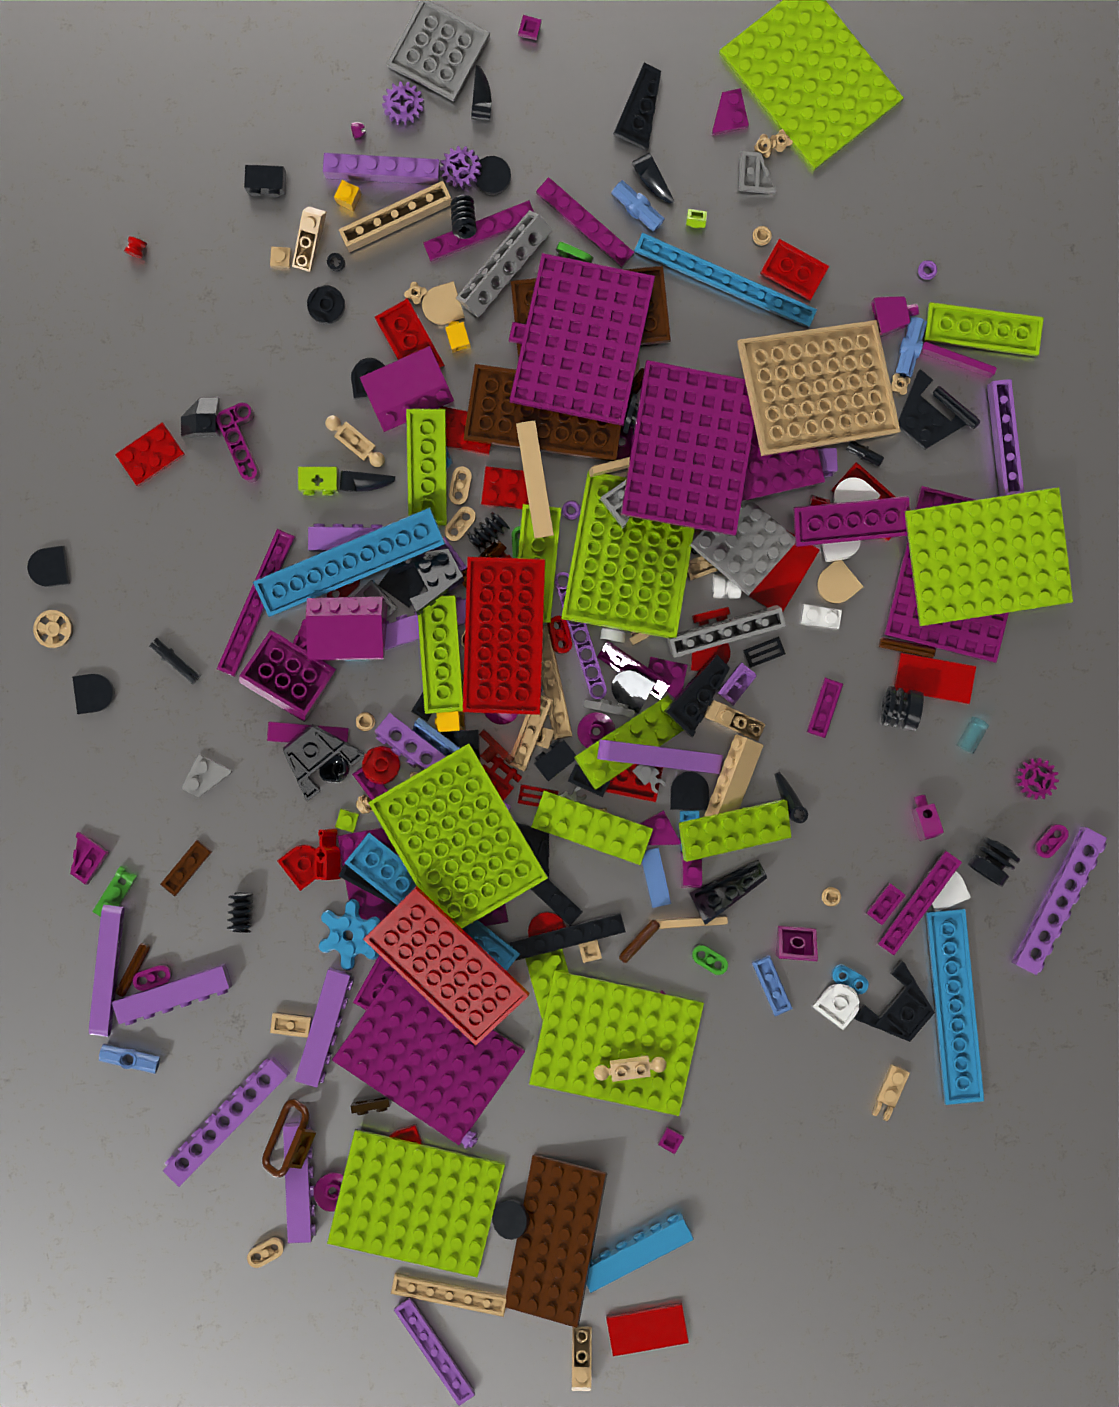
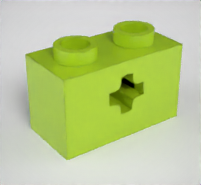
[298,467,339,496]

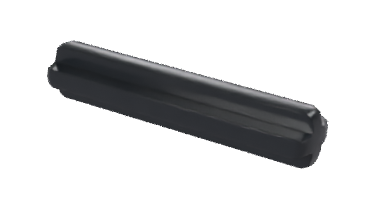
[933,386,980,429]

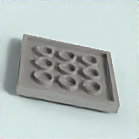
[387,0,490,102]
[690,499,795,596]

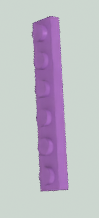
[394,1298,475,1406]

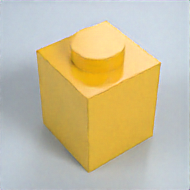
[334,180,362,211]
[445,321,471,353]
[435,711,466,732]

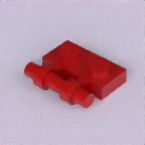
[483,753,522,801]

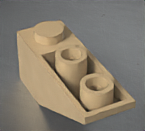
[292,206,327,272]
[704,700,766,741]
[572,1327,592,1391]

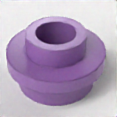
[918,260,937,280]
[562,501,581,520]
[461,1130,478,1149]

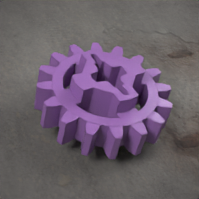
[382,81,424,125]
[439,146,482,189]

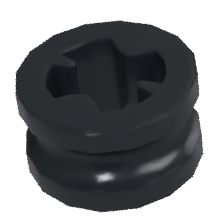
[327,253,345,272]

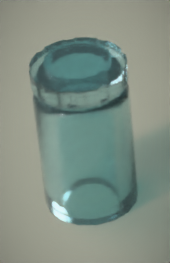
[957,717,989,754]

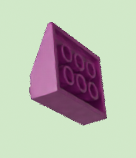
[360,346,454,432]
[306,597,388,661]
[239,630,336,722]

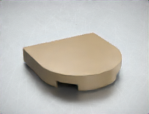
[422,281,465,325]
[817,560,863,603]

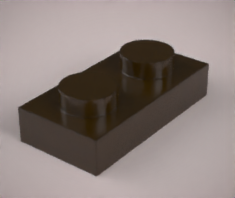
[350,1096,391,1115]

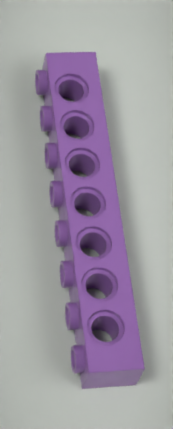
[375,713,511,811]
[1012,826,1107,975]
[163,1057,290,1187]

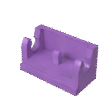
[717,663,757,706]

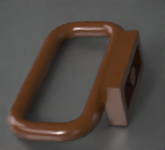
[262,1099,316,1178]

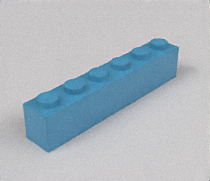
[587,1214,694,1293]

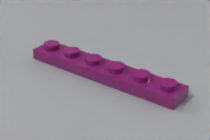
[536,177,635,268]
[423,200,534,262]
[878,850,962,955]

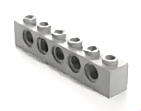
[456,210,552,318]
[667,605,786,658]

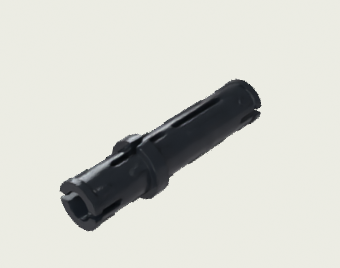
[149,638,201,685]

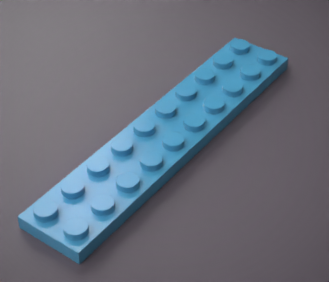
[253,507,445,617]
[345,833,520,971]
[926,909,984,1105]

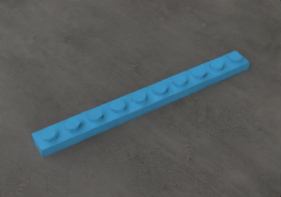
[634,233,817,329]

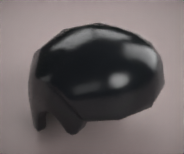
[319,754,350,783]

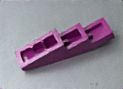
[267,722,349,743]

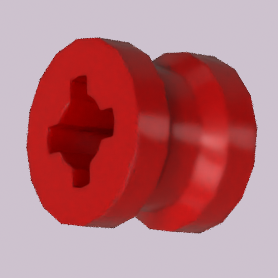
[124,236,147,259]

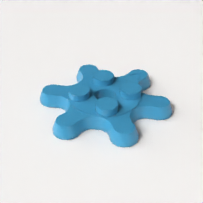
[319,899,381,971]

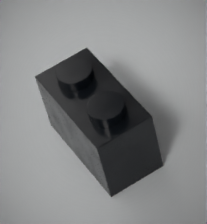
[244,165,286,197]
[534,739,576,781]

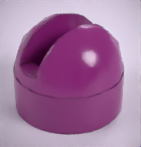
[351,122,366,139]

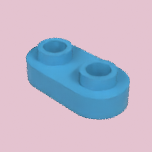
[832,965,869,994]

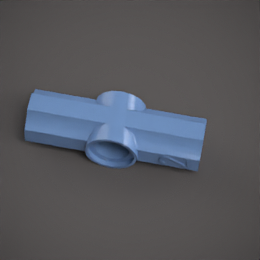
[611,180,665,232]
[895,317,927,378]
[99,1044,160,1074]

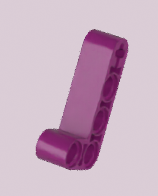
[216,402,260,483]

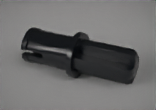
[846,441,884,466]

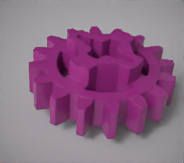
[1015,758,1059,800]

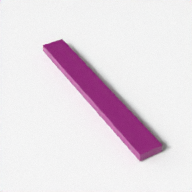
[217,529,295,677]

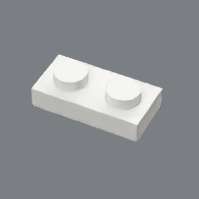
[800,604,842,629]

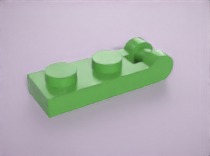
[92,866,137,917]

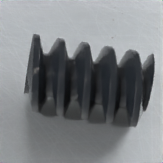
[450,195,476,239]
[467,512,510,553]
[227,892,253,933]

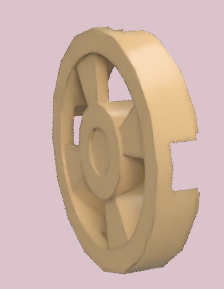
[33,610,73,648]

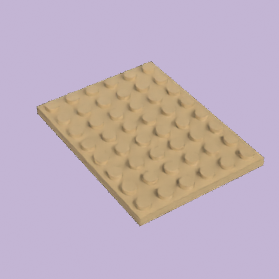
[737,320,901,456]

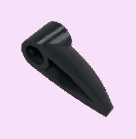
[471,65,492,120]
[632,153,674,204]
[339,471,396,492]
[774,771,808,823]

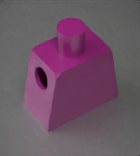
[871,296,919,337]
[912,795,944,841]
[681,852,702,888]

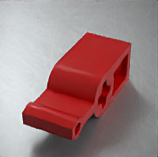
[315,829,341,880]

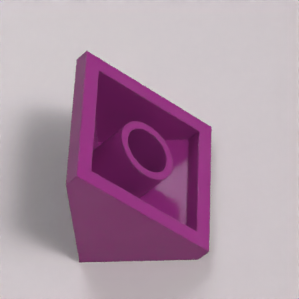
[776,926,818,962]

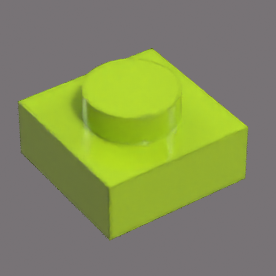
[686,209,707,228]
[335,809,360,833]

